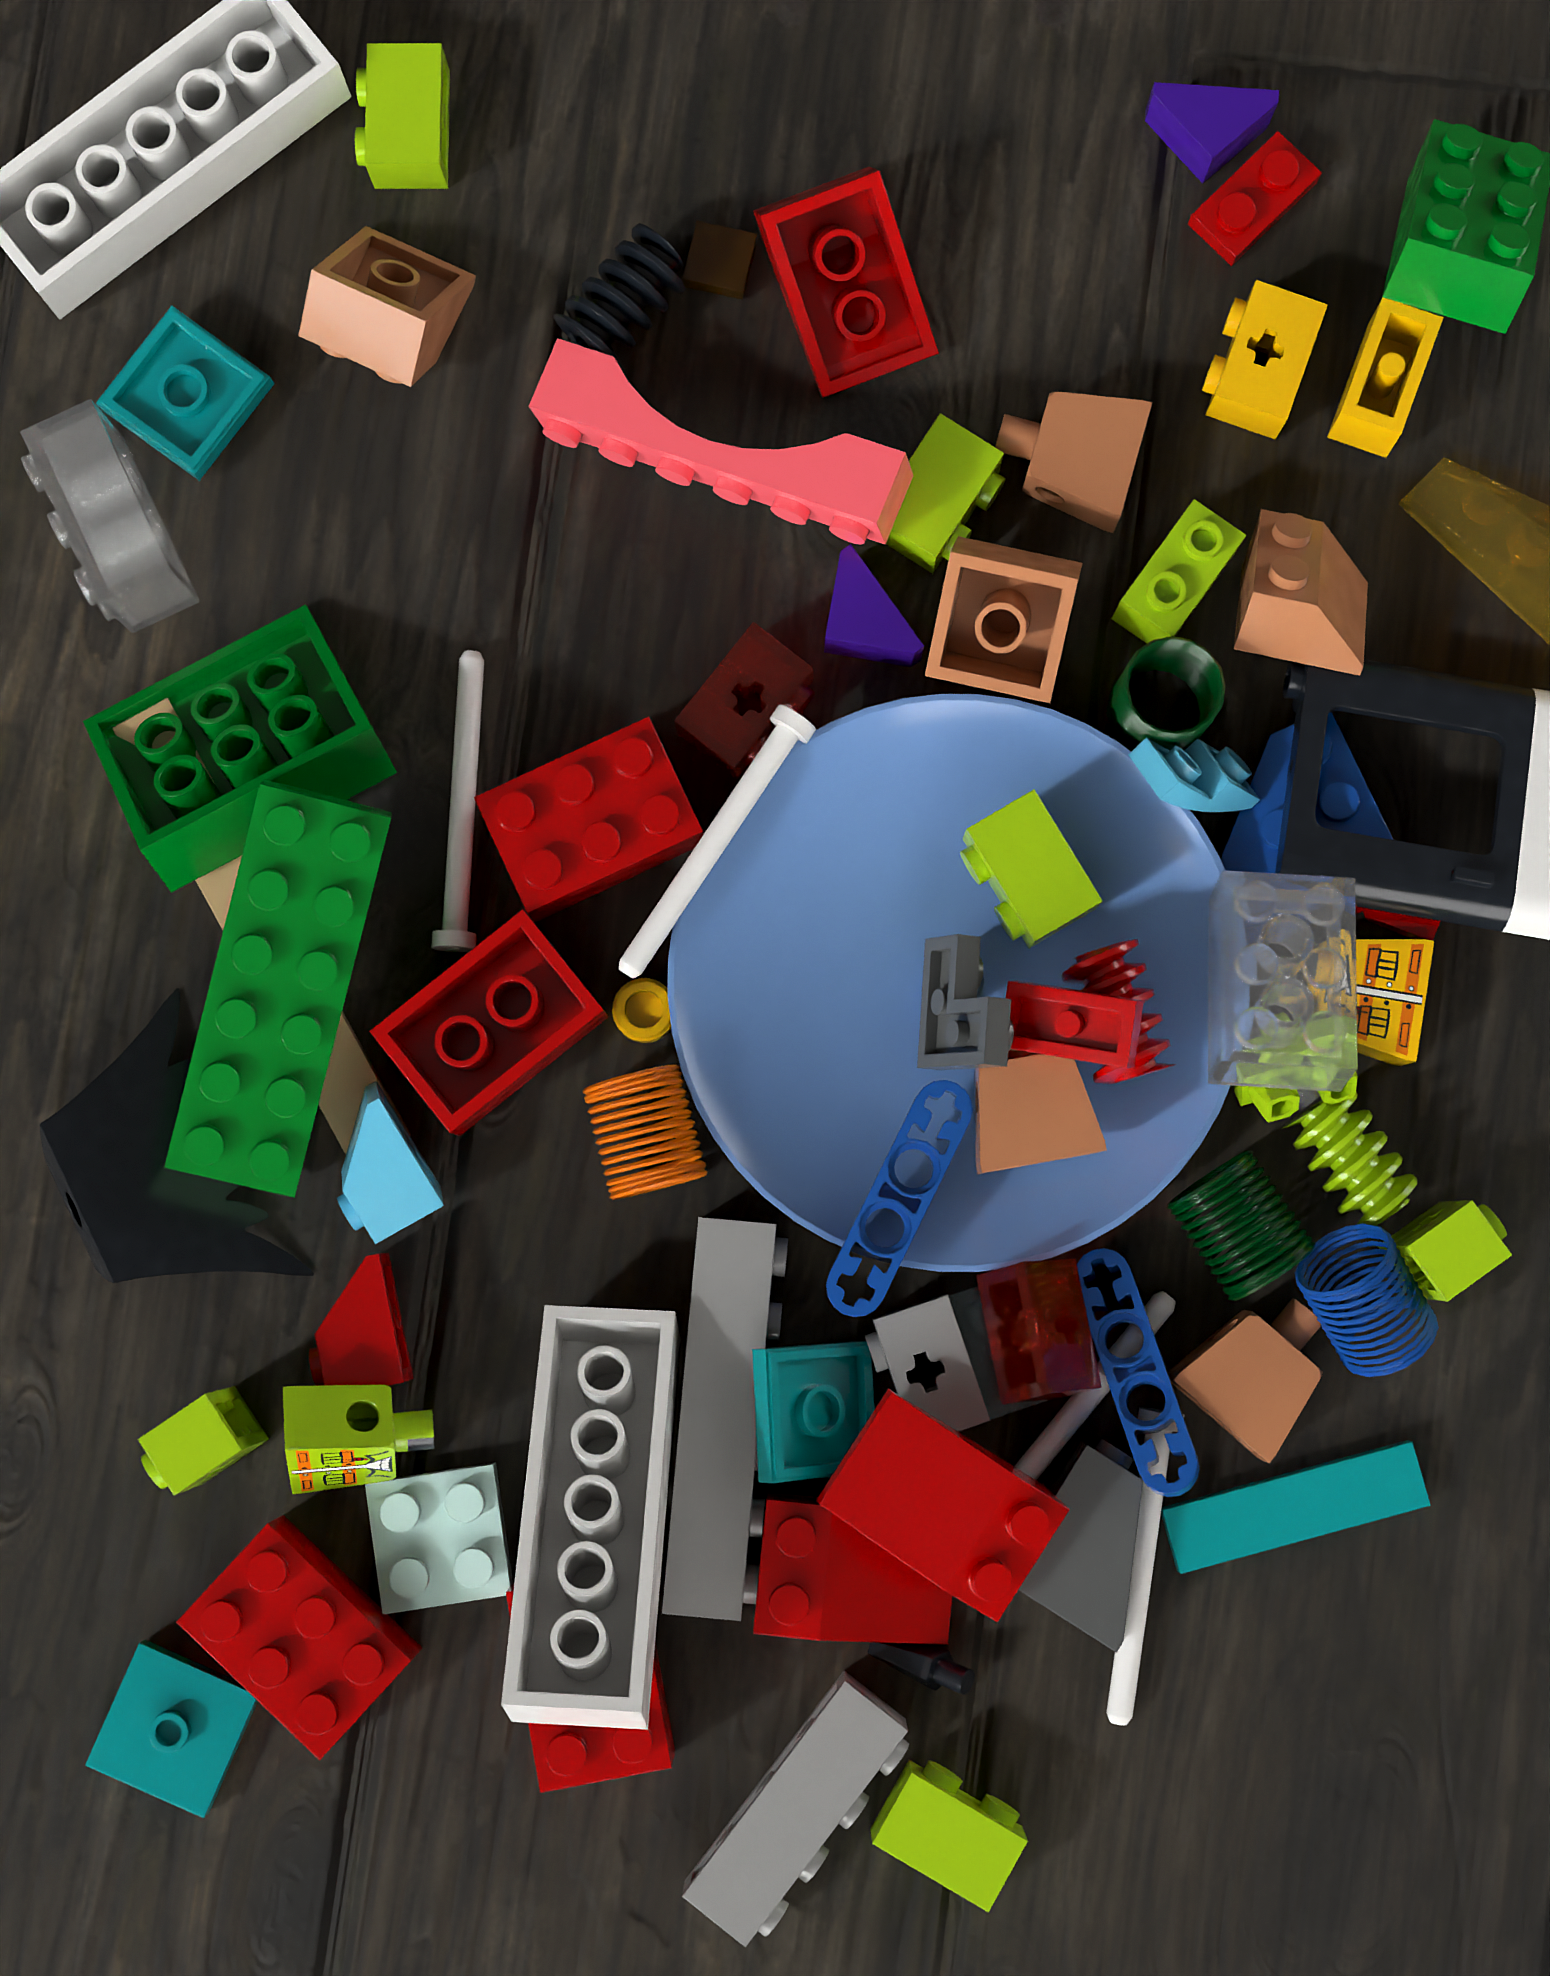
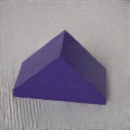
[1145,82,1279,184]
[824,544,924,667]

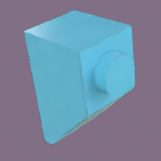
[337,1081,444,1244]

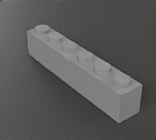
[662,1217,788,1621]

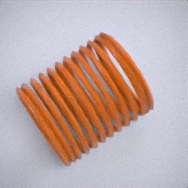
[582,1064,708,1200]

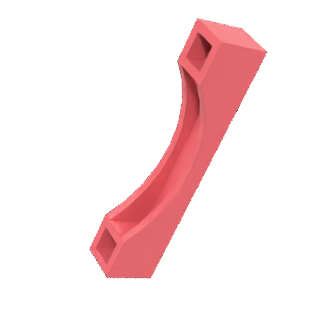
[529,338,914,545]

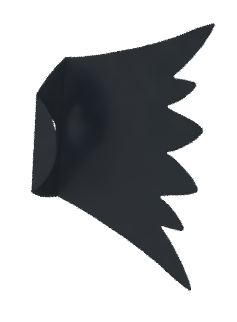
[40,988,314,1283]

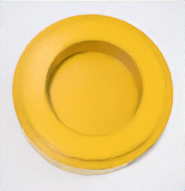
[612,978,671,1043]

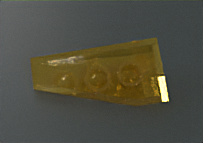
[1399,457,1550,645]

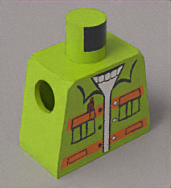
[283,1385,434,1494]

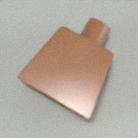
[995,392,1152,533]
[974,1049,1107,1174]
[1168,1298,1323,1463]

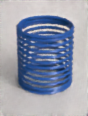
[1295,1224,1439,1377]

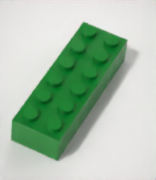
[164,779,392,1198]

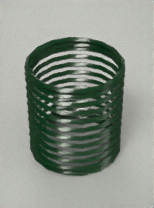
[1106,636,1226,752]
[1167,1151,1316,1301]

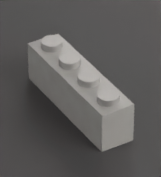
[682,1670,909,1947]

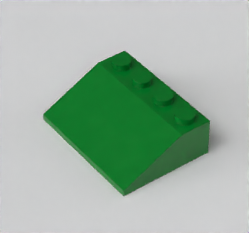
[83,604,397,893]

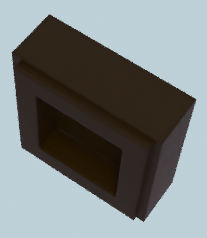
[683,220,757,300]

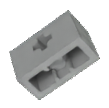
[864,1294,990,1431]

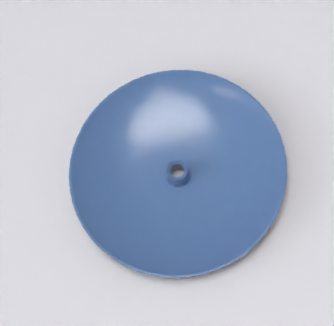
[667,694,1249,1272]

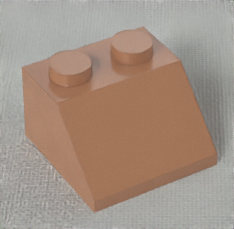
[298,226,476,387]
[1234,509,1368,676]

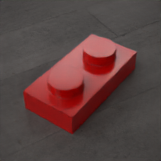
[1188,131,1322,266]
[1006,980,1144,1068]

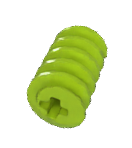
[1281,1092,1417,1226]

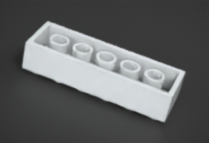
[0,0,352,320]
[501,1305,680,1730]

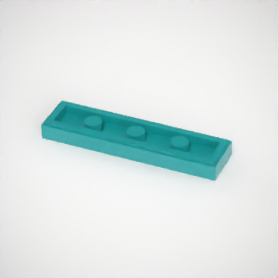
[1161,1440,1431,1574]

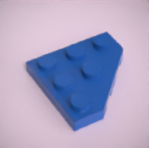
[1221,712,1393,953]

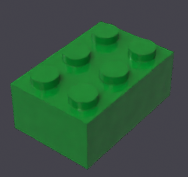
[1383,119,1550,334]

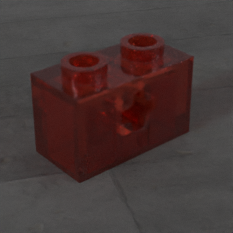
[674,622,815,778]
[976,1259,1102,1405]

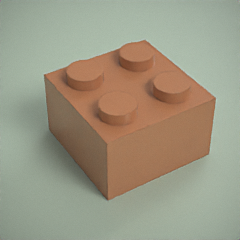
[925,536,1082,703]

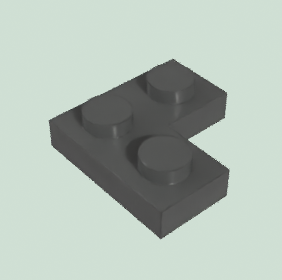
[917,934,1014,1070]

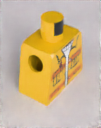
[1274,939,1434,1066]

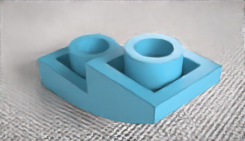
[1128,737,1260,812]

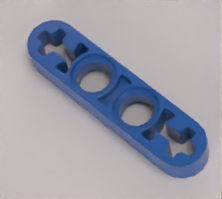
[826,1080,973,1317]
[1073,1248,1199,1497]

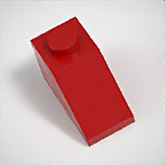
[309,1253,414,1386]

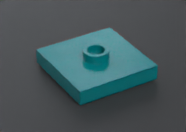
[96,305,274,481]
[752,1341,874,1483]
[85,1640,258,1818]

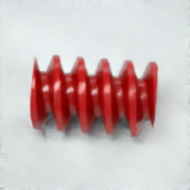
[1061,939,1176,1084]

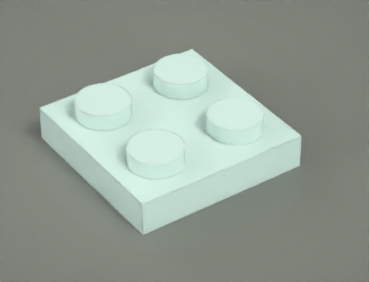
[365,1462,513,1615]

